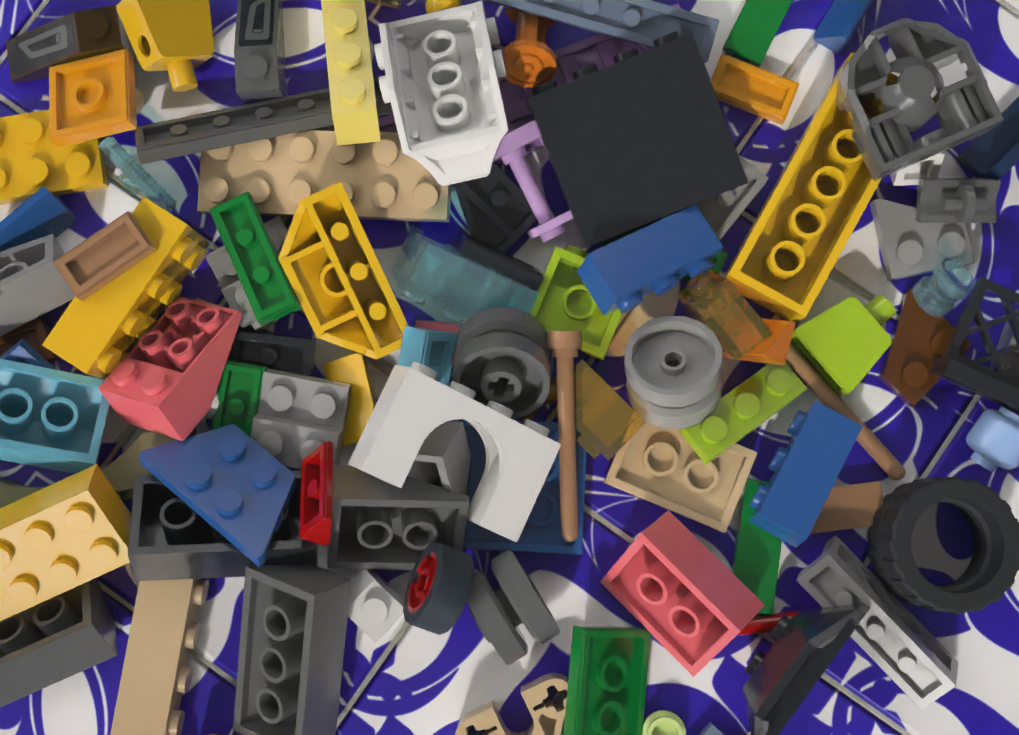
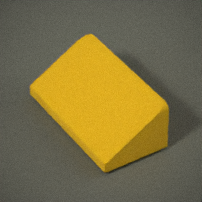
[323,353,376,447]

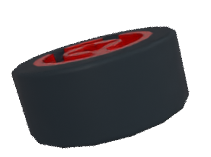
[403,542,474,635]

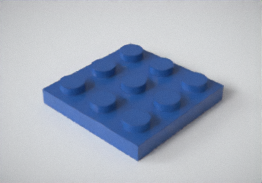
[458,419,588,555]

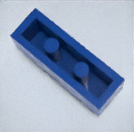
[577,204,723,316]
[749,401,863,548]

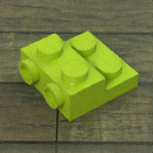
[529,245,622,360]

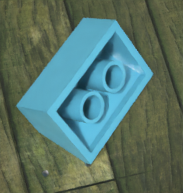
[0,359,110,474]

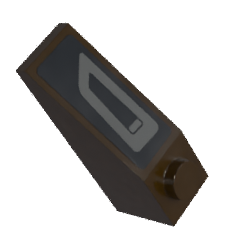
[6,5,137,84]

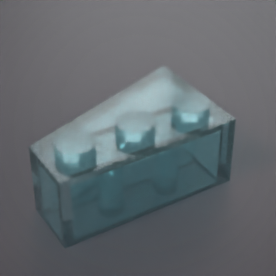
[391,225,539,323]

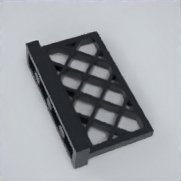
[930,277,1019,413]

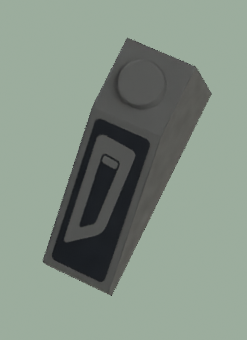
[234,0,287,105]

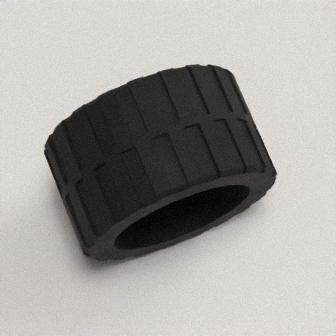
[867,477,1019,614]

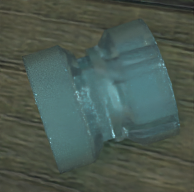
[912,258,976,318]

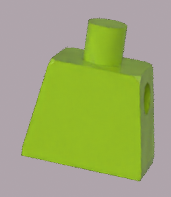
[791,294,896,396]

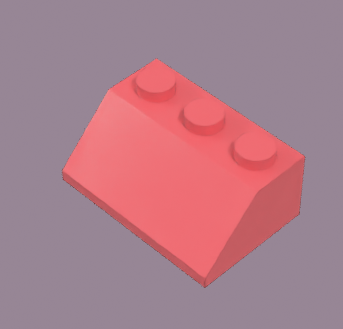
[600,510,765,677]

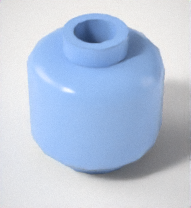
[966,405,1019,472]

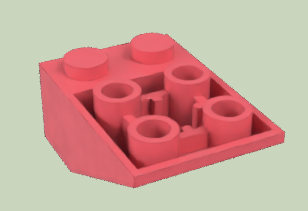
[98,296,242,441]

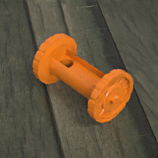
[502,7,557,88]

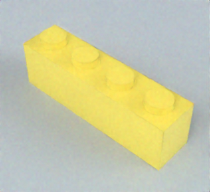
[321,0,381,146]

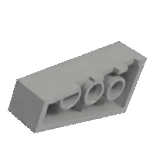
[0,234,75,336]

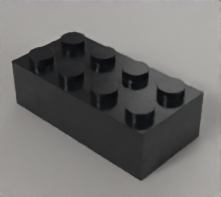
[128,470,318,581]

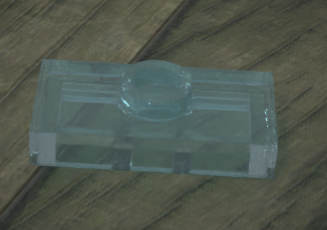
[98,136,177,213]

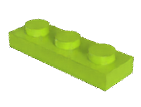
[679,362,807,465]

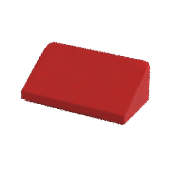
[299,440,333,546]

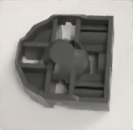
[836,18,1004,181]

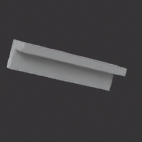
[796,535,958,710]

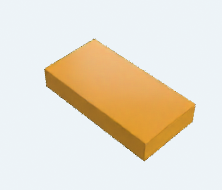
[710,53,800,125]

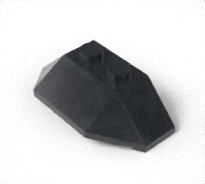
[742,603,871,735]

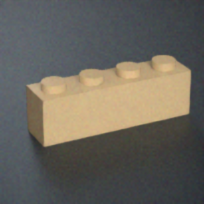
[110,578,209,735]

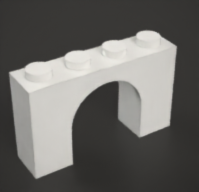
[348,361,561,542]

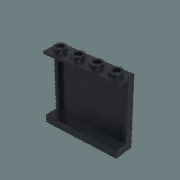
[525,31,748,248]

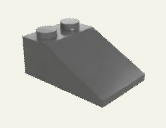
[327,465,469,570]

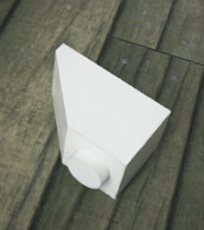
[326,569,404,643]

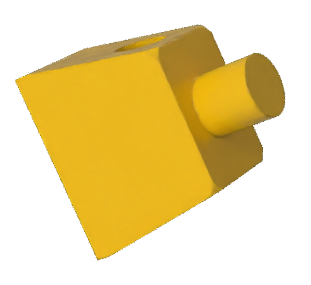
[116,0,214,92]

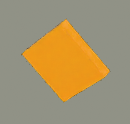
[49,48,137,147]

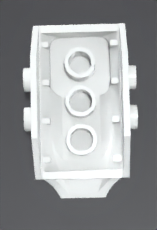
[374,1,508,186]

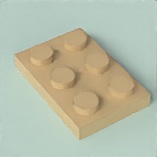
[603,410,758,533]

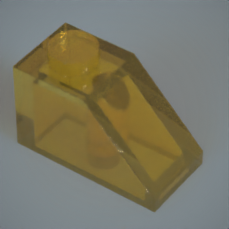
[677,270,772,360]
[575,360,646,461]

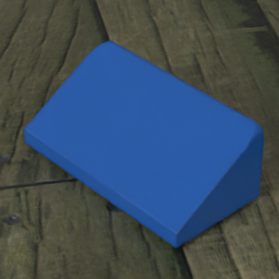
[813,0,873,54]
[0,187,77,252]

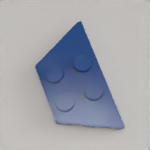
[138,424,297,568]

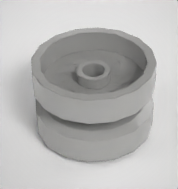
[624,316,722,429]

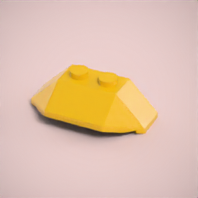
[278,181,409,360]

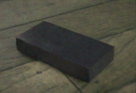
[457,234,544,291]

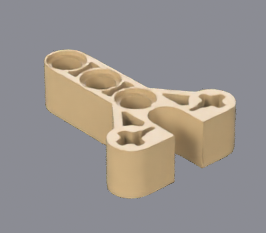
[455,672,568,735]

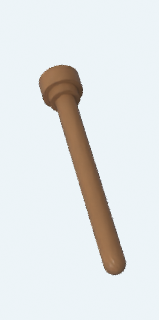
[770,314,906,480]
[547,330,582,542]

